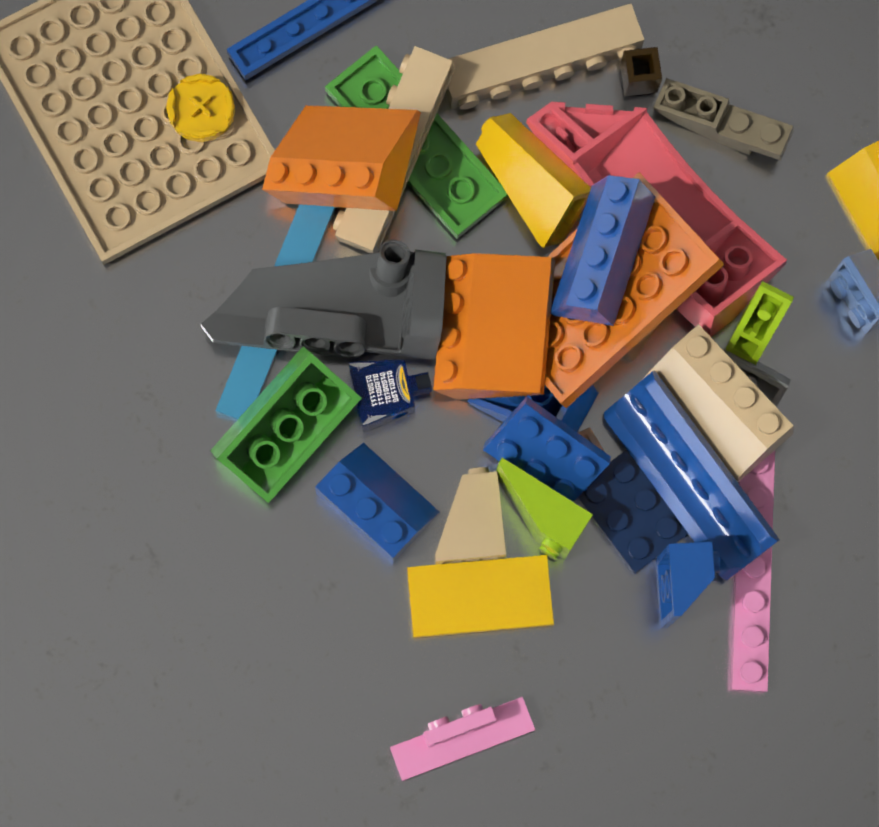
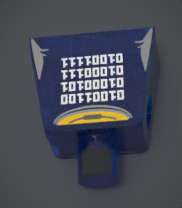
[348,360,432,433]

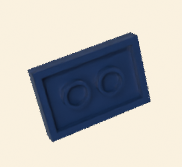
[577,450,689,575]

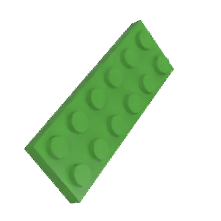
[325,45,508,239]

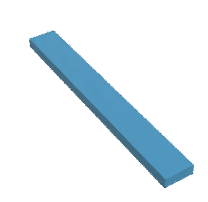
[215,204,336,421]

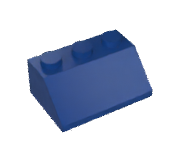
[315,442,440,563]
[656,542,720,628]

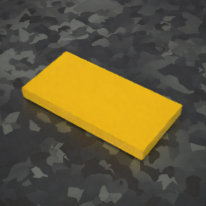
[407,555,554,638]

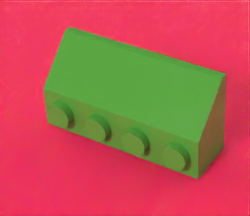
[210,347,362,503]

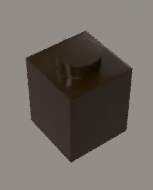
[620,47,662,96]

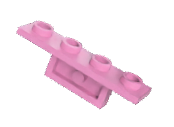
[390,697,535,781]

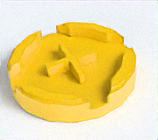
[166,74,235,142]

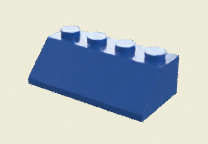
[551,175,655,326]

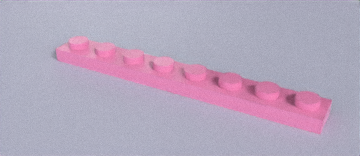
[730,451,775,693]

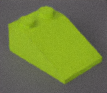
[496,458,593,560]

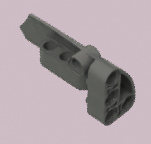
[201,240,446,360]

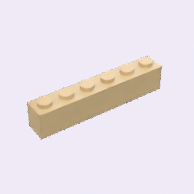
[445,4,644,110]
[333,46,455,254]

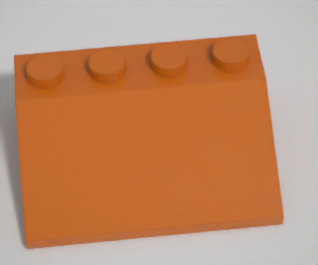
[262,105,421,211]
[433,253,555,400]

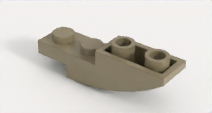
[653,78,794,160]

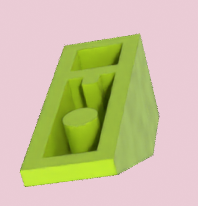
[725,281,794,365]

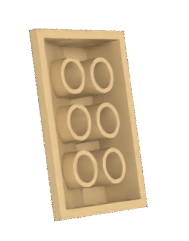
[642,324,794,482]

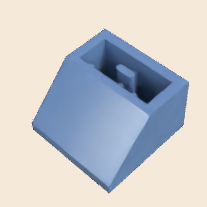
[830,249,879,334]

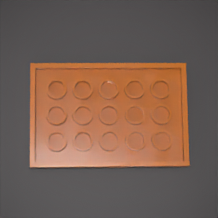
[545,172,724,408]

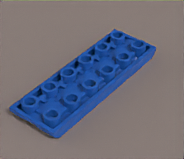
[604,371,780,580]

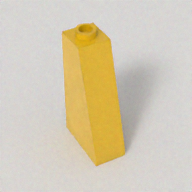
[476,113,591,248]

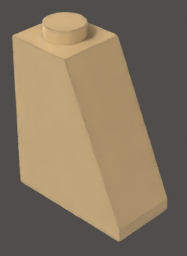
[434,467,506,565]

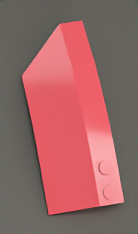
[526,102,787,337]

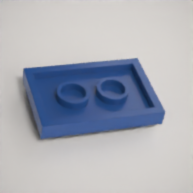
[483,397,611,502]

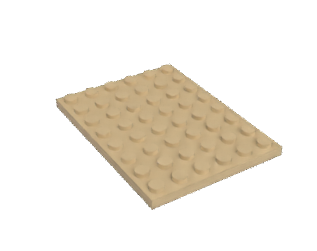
[0,0,275,265]

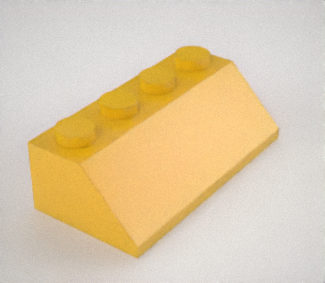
[827,141,879,261]

